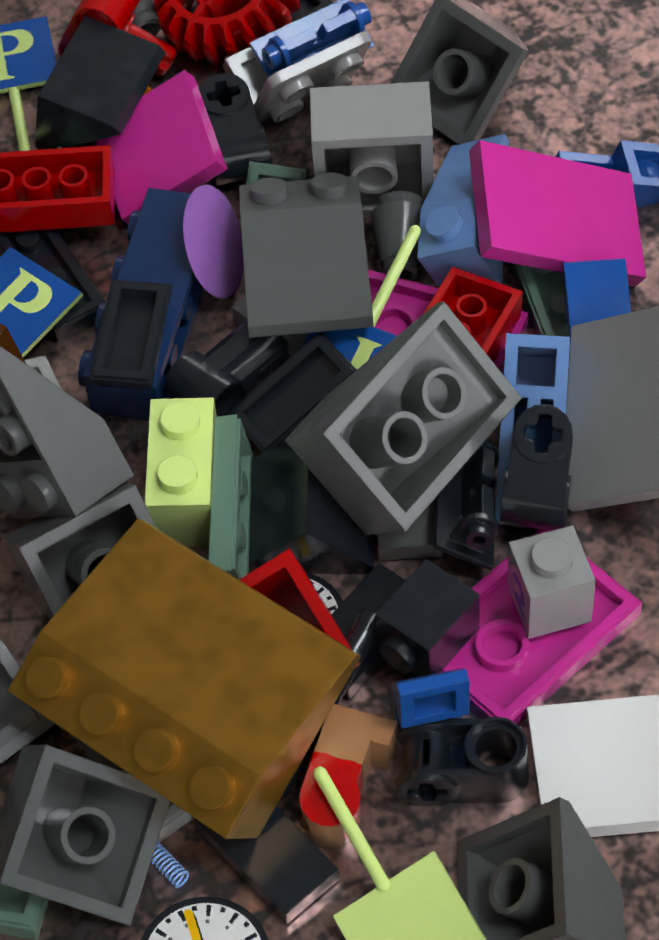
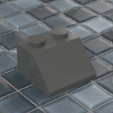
[3,481,156,621]

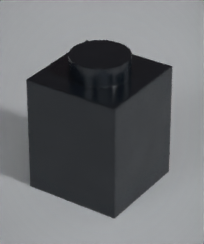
[375,559,480,677]

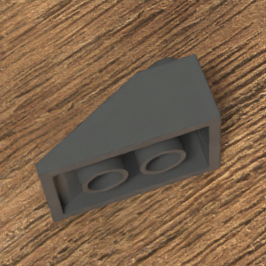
[239,172,374,338]
[285,301,522,535]

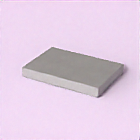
[566,306,659,512]

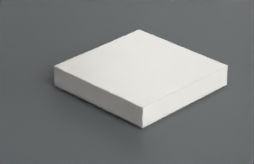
[526,694,659,837]

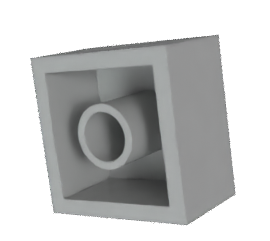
[310,81,434,217]

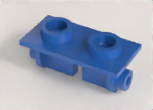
[249,0,374,77]

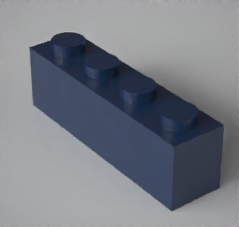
[78,188,205,421]

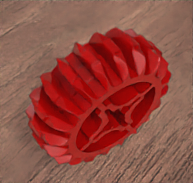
[153,0,300,67]

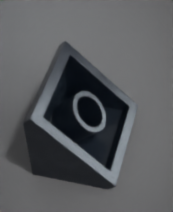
[35,16,166,150]
[249,439,375,574]

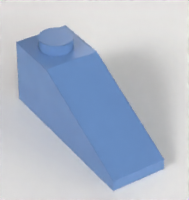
[417,134,509,287]
[495,333,570,526]

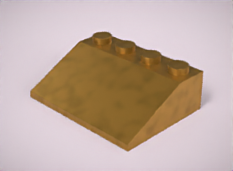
[7,519,361,839]

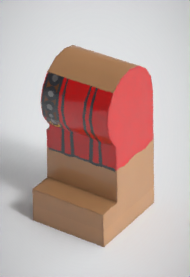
[299,704,397,849]

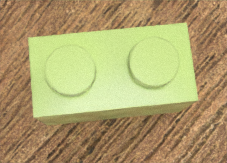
[145,397,217,547]

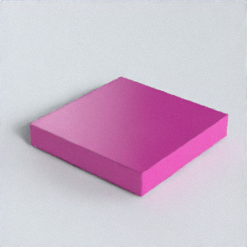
[96,70,227,224]

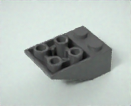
[0,346,134,518]

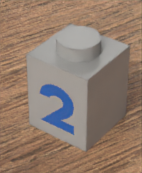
[507,525,596,639]

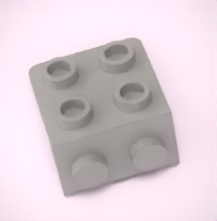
[222,31,372,123]

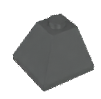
[391,0,529,144]
[0,745,170,926]
[457,797,626,940]

